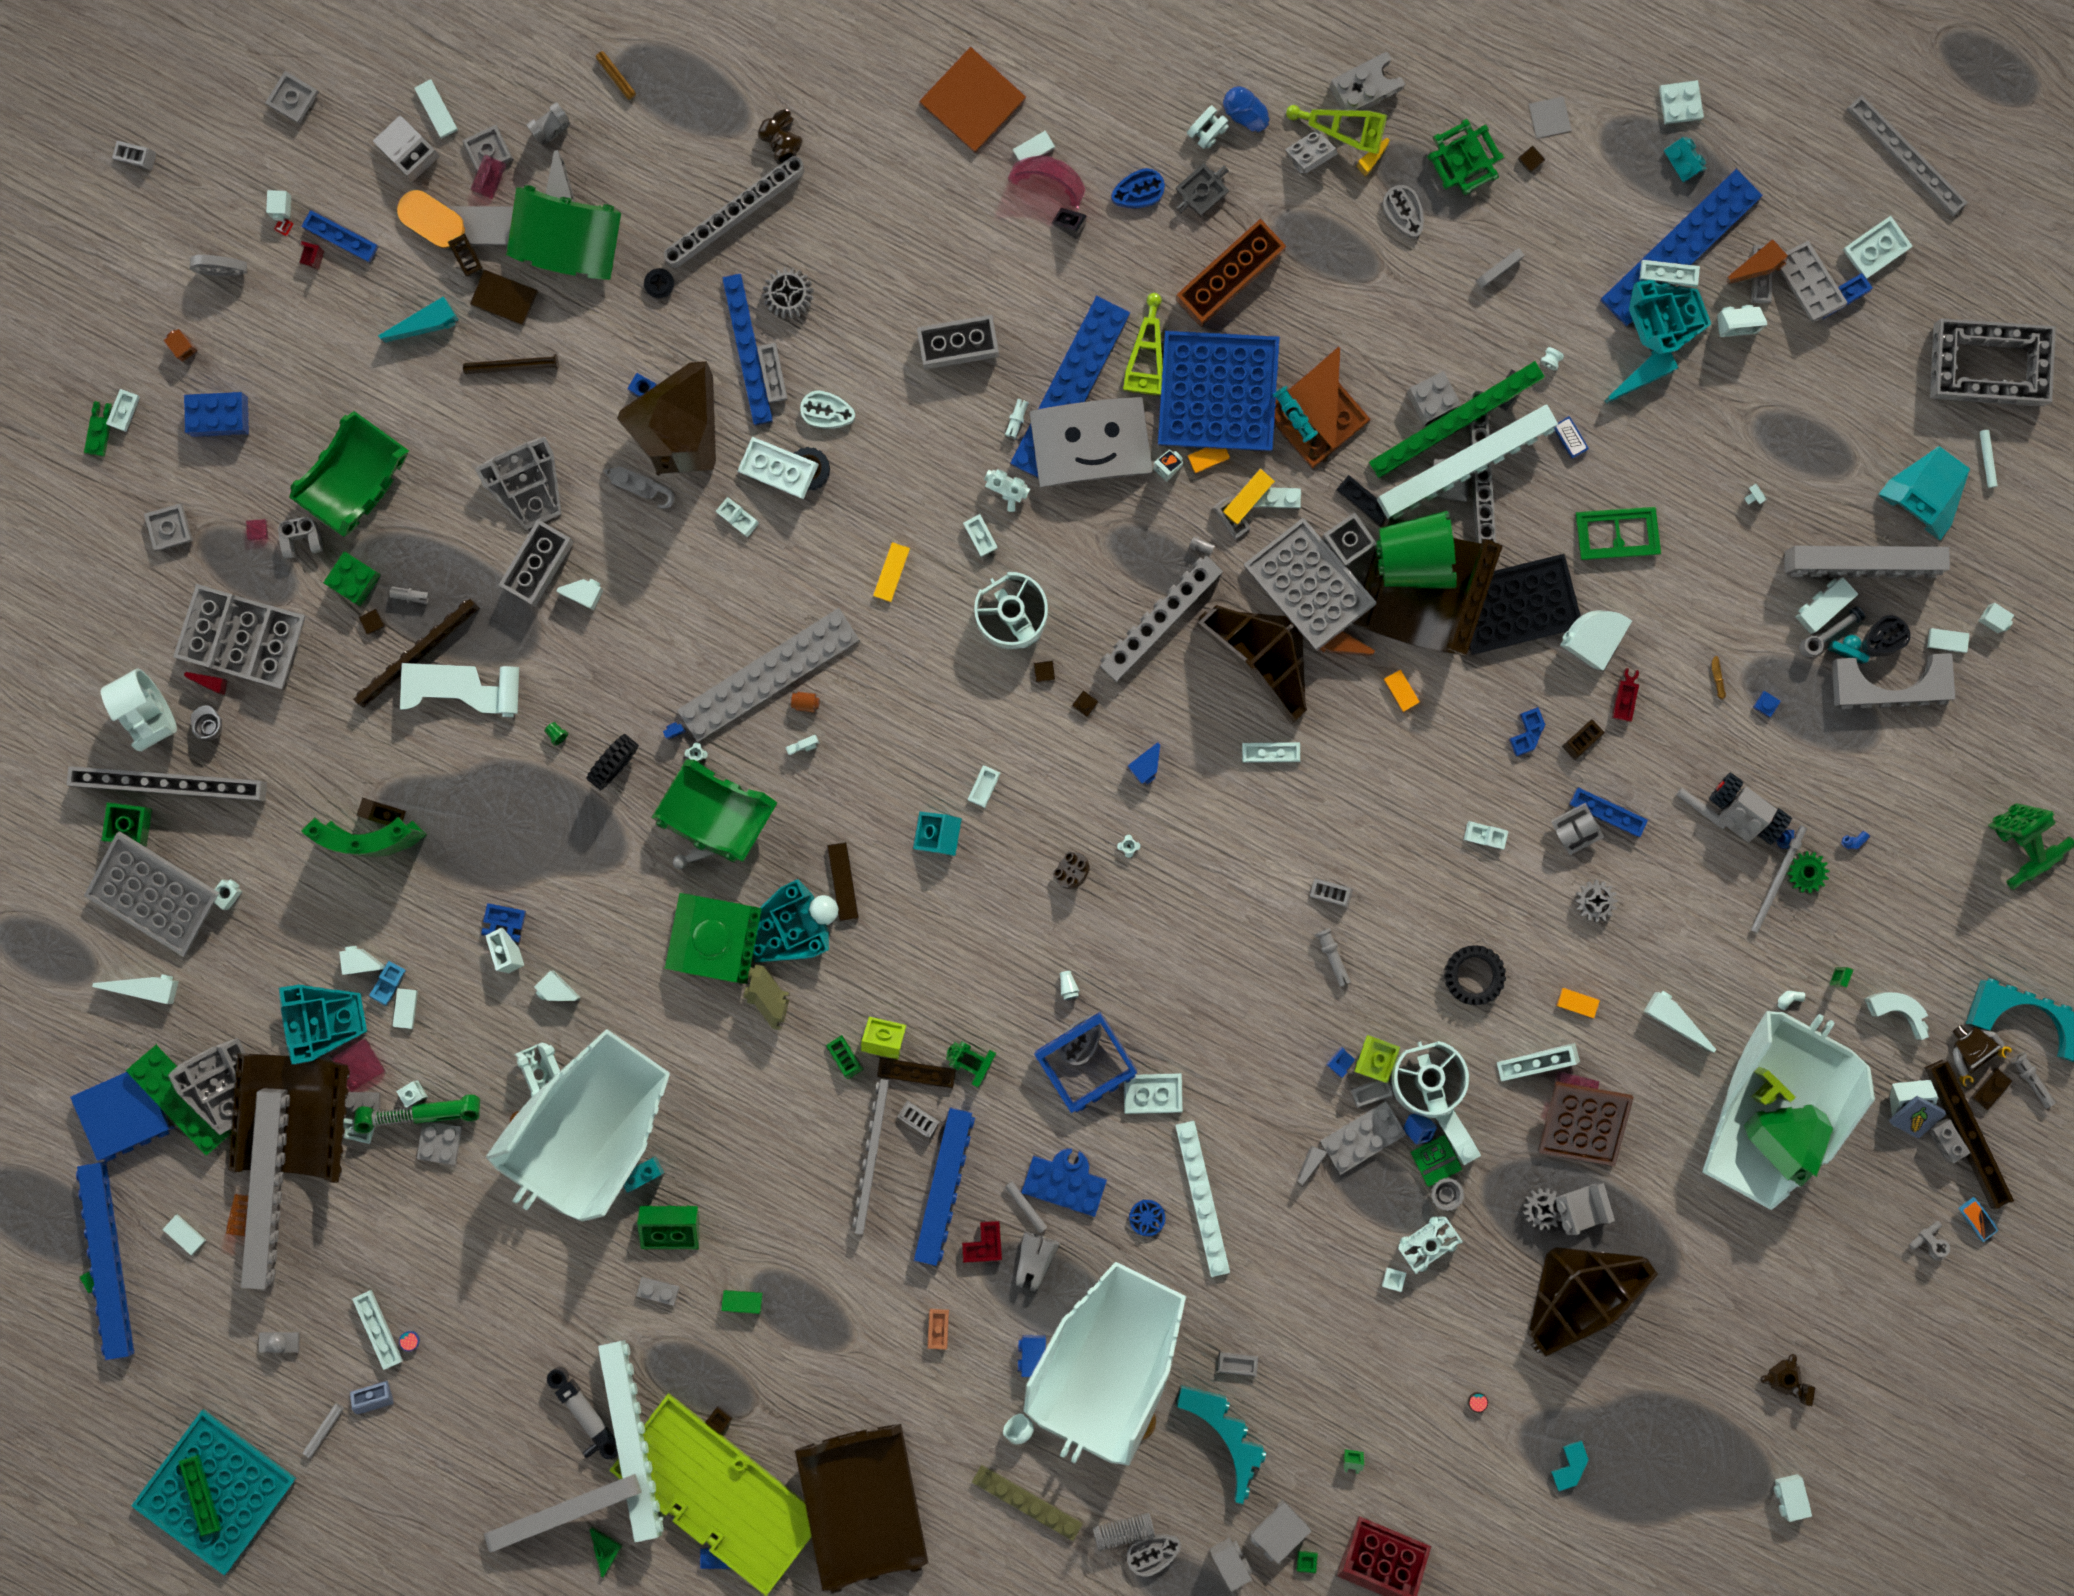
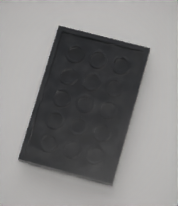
[1469,553,1581,656]

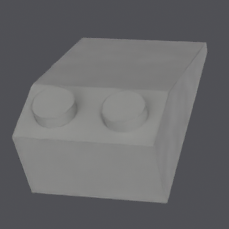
[546,150,576,202]

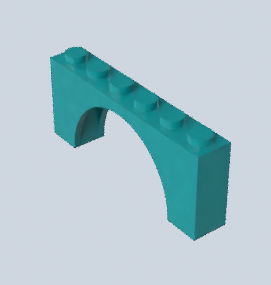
[1966,978,2074,1063]

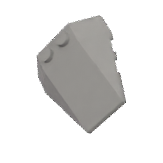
[475,436,561,530]
[168,1038,245,1135]

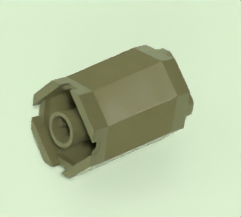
[743,965,790,1030]

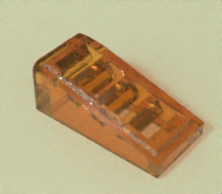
[226,1194,249,1236]

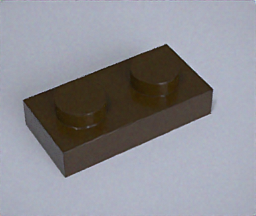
[1971,1068,2013,1110]

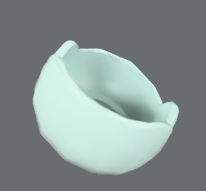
[809,895,838,925]
[1003,1414,1034,1445]

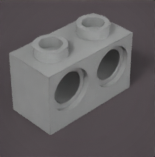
[1928,1118,1970,1163]

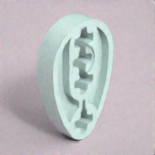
[800,390,855,429]

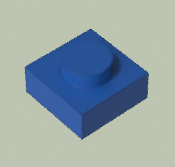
[1753,691,1781,718]
[663,722,686,740]

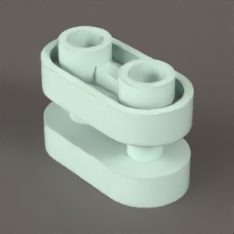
[1186,105,1229,149]

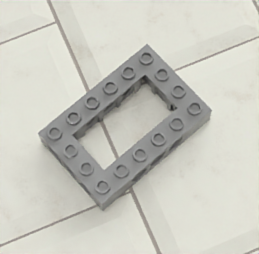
[1930,319,2056,406]

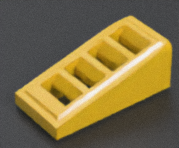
[1356,138,1390,177]

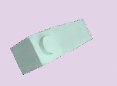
[92,974,179,1004]
[1644,991,1716,1053]
[1496,1043,1580,1081]

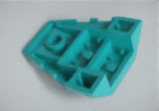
[1629,280,1711,354]
[279,984,367,1064]

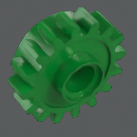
[1786,851,1830,893]

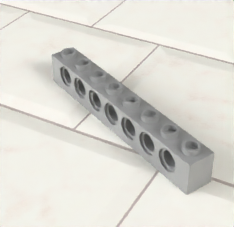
[1100,555,1223,683]

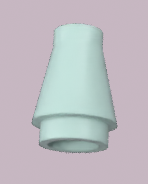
[1060,971,1080,1000]

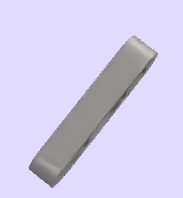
[1476,248,1525,289]

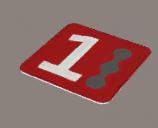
[274,218,294,236]

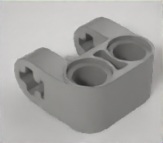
[526,102,570,145]
[278,517,323,559]

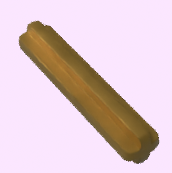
[595,51,636,100]

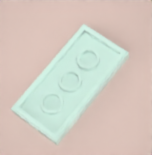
[737,437,819,499]

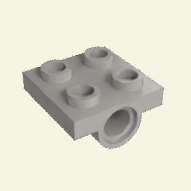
[1285,130,1338,174]
[1551,803,1604,855]

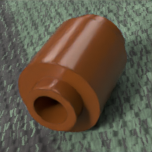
[791,692,820,713]

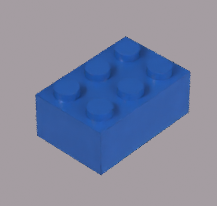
[184,392,249,437]

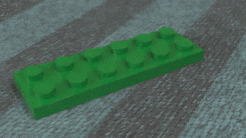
[125,1044,231,1156]

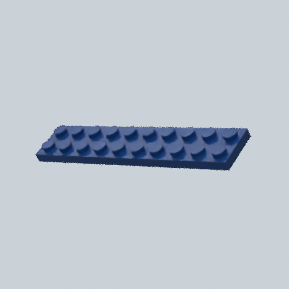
[1600,169,1763,327]
[1010,295,1130,479]

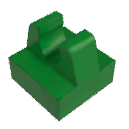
[1343,1449,1364,1474]

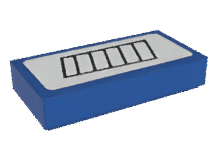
[1554,416,1589,459]

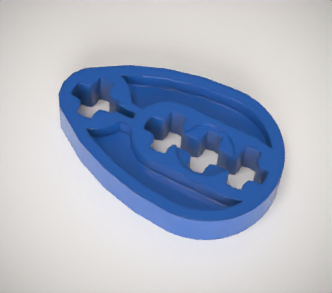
[1111,168,1165,208]

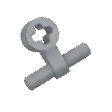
[1909,1221,1950,1261]

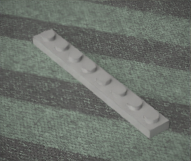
[852,1078,889,1235]

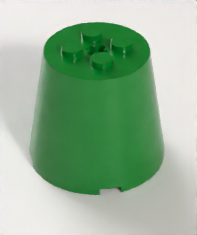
[1376,511,1456,589]

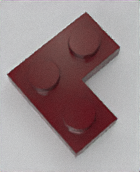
[962,1220,1002,1263]

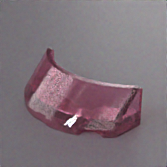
[1008,156,1086,209]

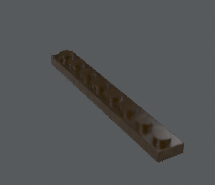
[353,599,480,708]

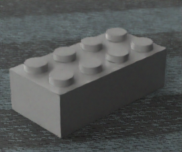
[917,315,999,370]
[499,519,574,607]

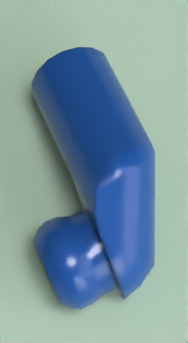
[1841,831,1870,849]

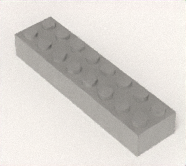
[1784,546,1950,578]

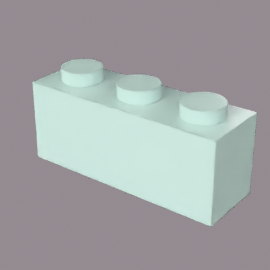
[1795,577,1858,634]

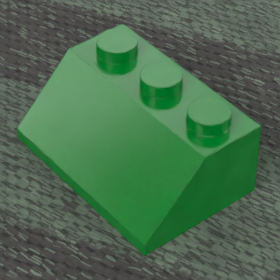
[637,1206,699,1249]

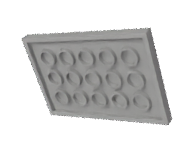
[1244,518,1376,651]
[84,832,219,957]

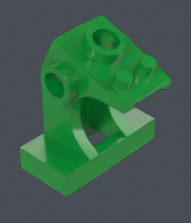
[946,1041,996,1087]

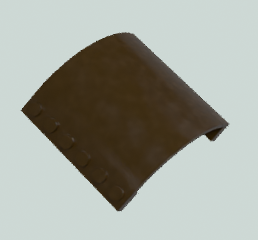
[1352,517,1503,655]
[228,1053,350,1183]

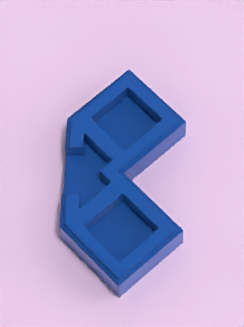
[1509,707,1545,757]

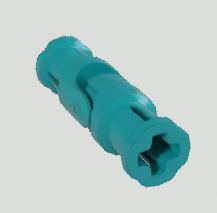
[1272,386,1318,443]

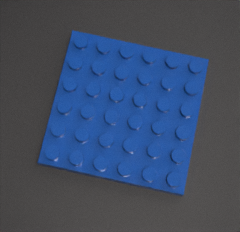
[1158,331,1280,451]

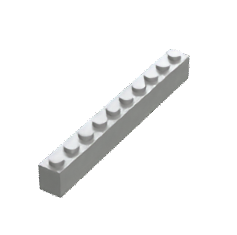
[67,766,267,801]

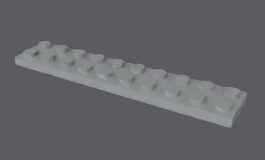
[677,608,860,743]

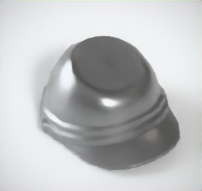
[190,705,222,740]

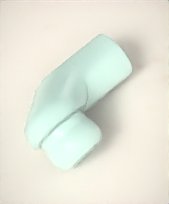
[1778,991,1805,1010]

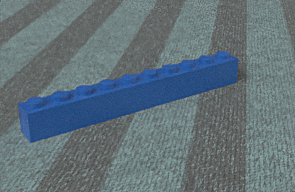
[76,1162,135,1360]

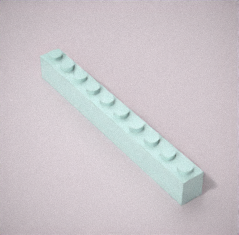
[1377,404,1558,520]
[598,1340,663,1542]

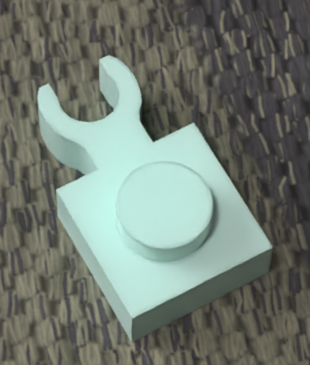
[785,735,819,755]

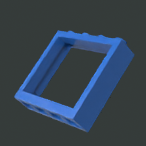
[1034,1011,1137,1113]

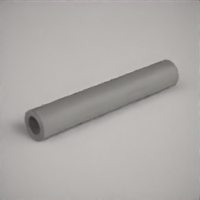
[1676,787,1726,830]
[1005,1181,1047,1233]
[303,1403,344,1458]

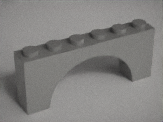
[1832,653,1955,710]

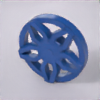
[1129,1199,1165,1236]

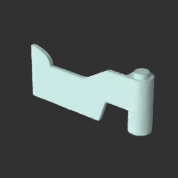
[400,663,519,718]

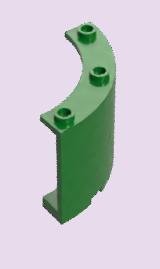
[506,185,621,280]
[289,411,409,537]
[651,759,778,863]
[301,817,427,857]

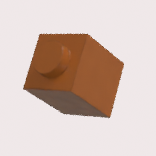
[163,329,198,362]

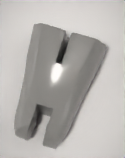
[1016,1232,1060,1292]

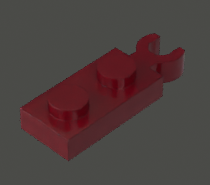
[1612,668,1639,722]

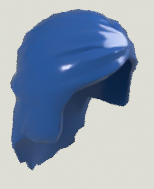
[1223,86,1270,132]

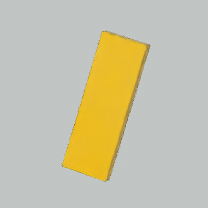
[1223,469,1275,525]
[873,542,910,602]

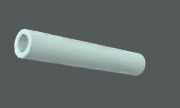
[1979,430,1998,488]

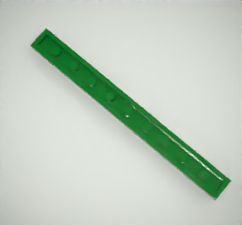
[1369,361,1545,479]

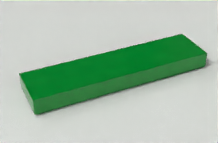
[178,1454,222,1537]

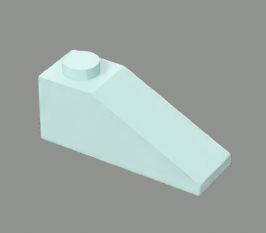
[1435,1103,1481,1165]

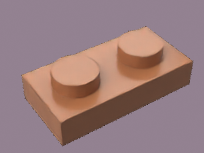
[928,1308,949,1350]

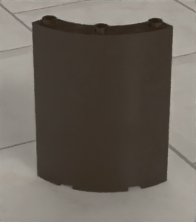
[795,1424,929,1593]

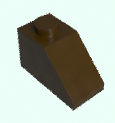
[356,797,406,825]

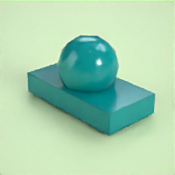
[1827,635,1870,664]

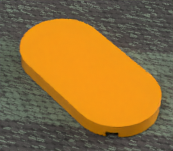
[397,190,465,248]

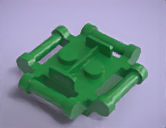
[1427,119,1505,196]

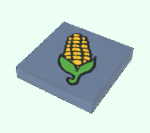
[1889,1095,1946,1139]

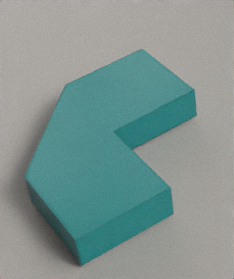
[1551,1440,1589,1491]

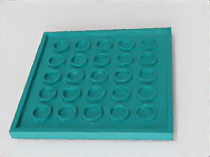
[131,1409,297,1576]

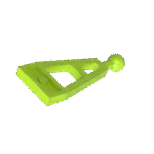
[1286,105,1387,154]
[1123,293,1163,396]

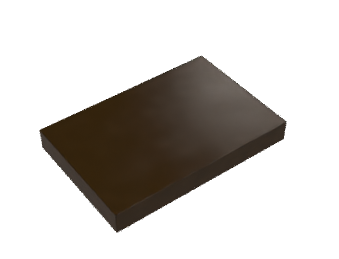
[470,269,538,326]

